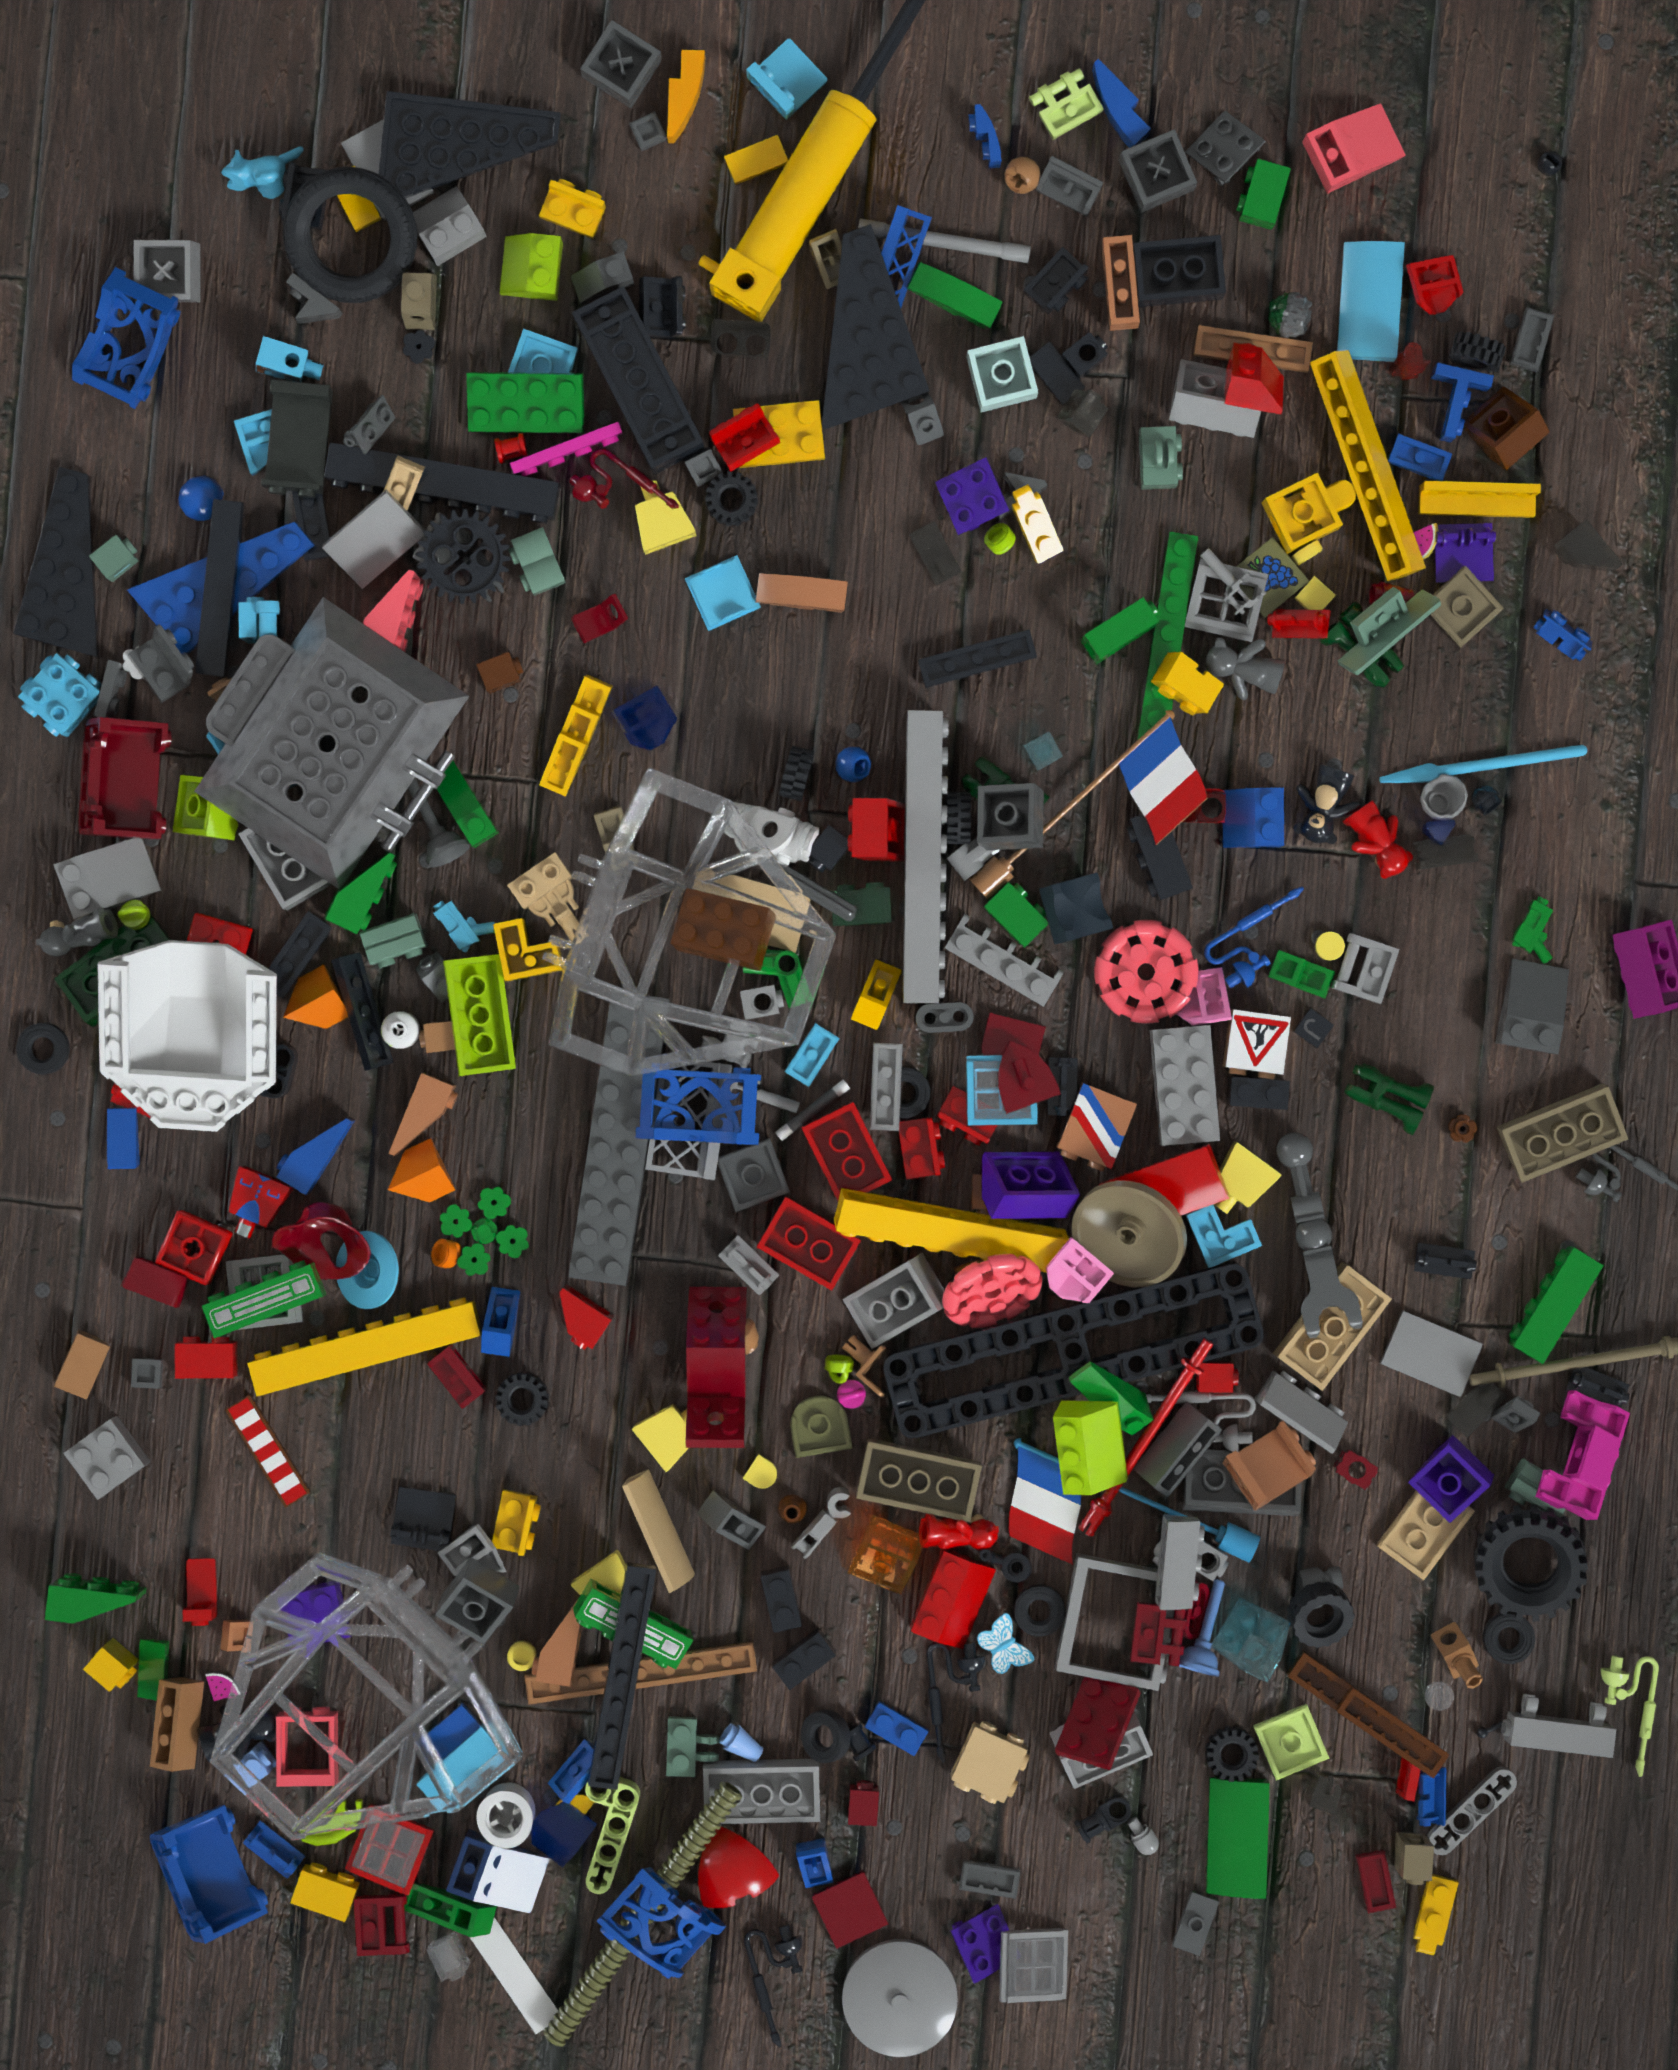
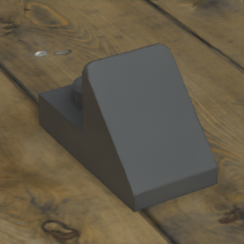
[286,273,343,324]
[996,472,1048,522]

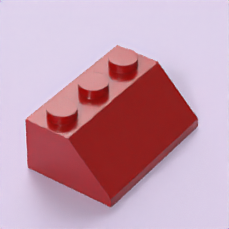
[910,1549,996,1649]

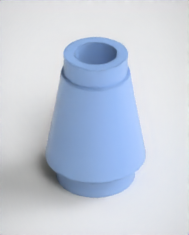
[719,1723,763,1762]

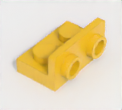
[539,179,606,239]
[492,1489,541,1556]

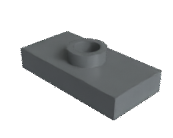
[1509,307,1554,373]
[959,1859,1021,1899]
[1172,1890,1219,1956]

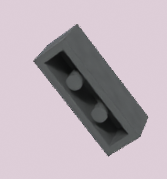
[1133,1402,1222,1497]

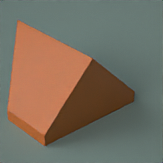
[283,965,348,1029]
[388,1138,456,1202]

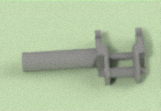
[1200,548,1267,615]
[730,1074,800,1113]

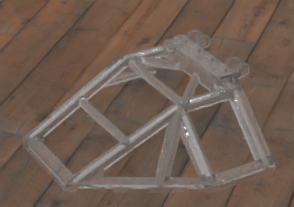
[542,768,836,1076]
[210,1552,523,1841]

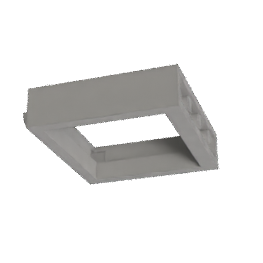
[1054,1553,1174,1691]

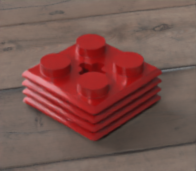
[187,913,253,955]
[155,1210,232,1286]

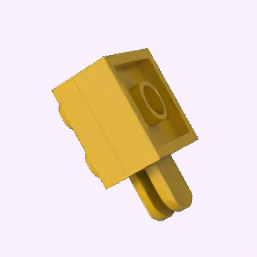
[1262,473,1356,554]

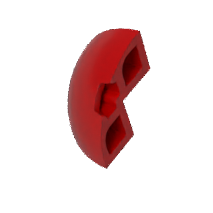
[698,1827,779,1908]

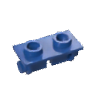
[1533,609,1593,662]
[1416,1767,1446,1826]
[243,1820,305,1879]

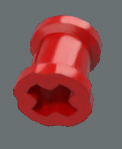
[494,432,528,464]

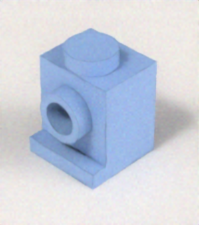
[233,1740,276,1787]

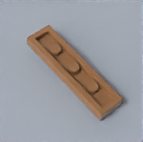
[1193,325,1313,373]

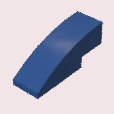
[1092,59,1151,148]

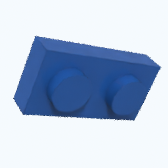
[1388,434,1452,481]
[864,1701,929,1756]
[548,1739,594,1804]

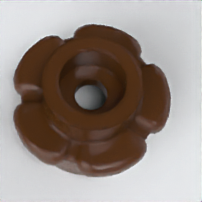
[1448,1114,1477,1143]

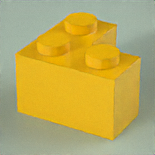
[493,918,564,981]

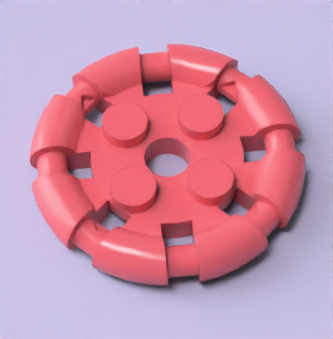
[1094,919,1199,1024]
[942,1254,1042,1328]

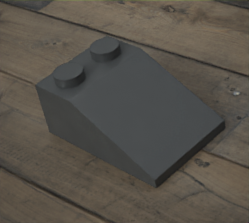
[1495,958,1569,1054]

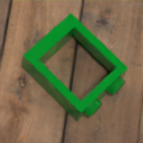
[1081,597,1160,665]

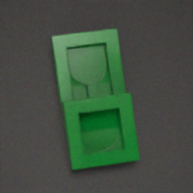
[1268,950,1335,999]

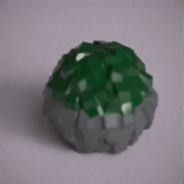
[1267,292,1312,339]

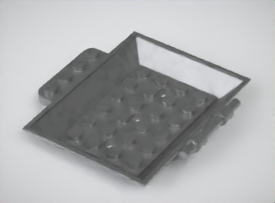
[194,597,469,890]

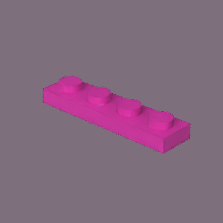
[510,422,623,477]

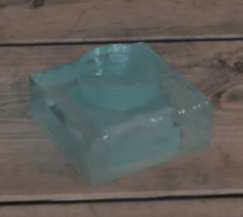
[1023,732,1063,771]

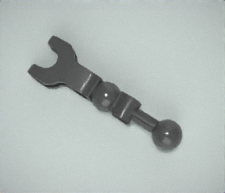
[1276,1132,1363,1339]

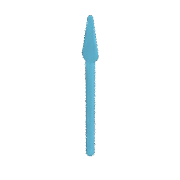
[1379,745,1587,783]

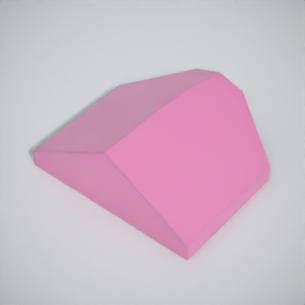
[1176,967,1232,1026]
[1046,1237,1114,1303]

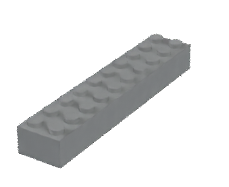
[903,710,948,1004]

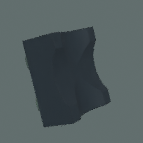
[1039,872,1113,945]

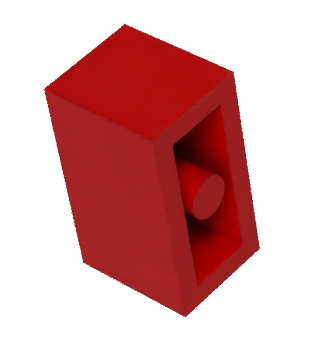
[175,1336,238,1379]

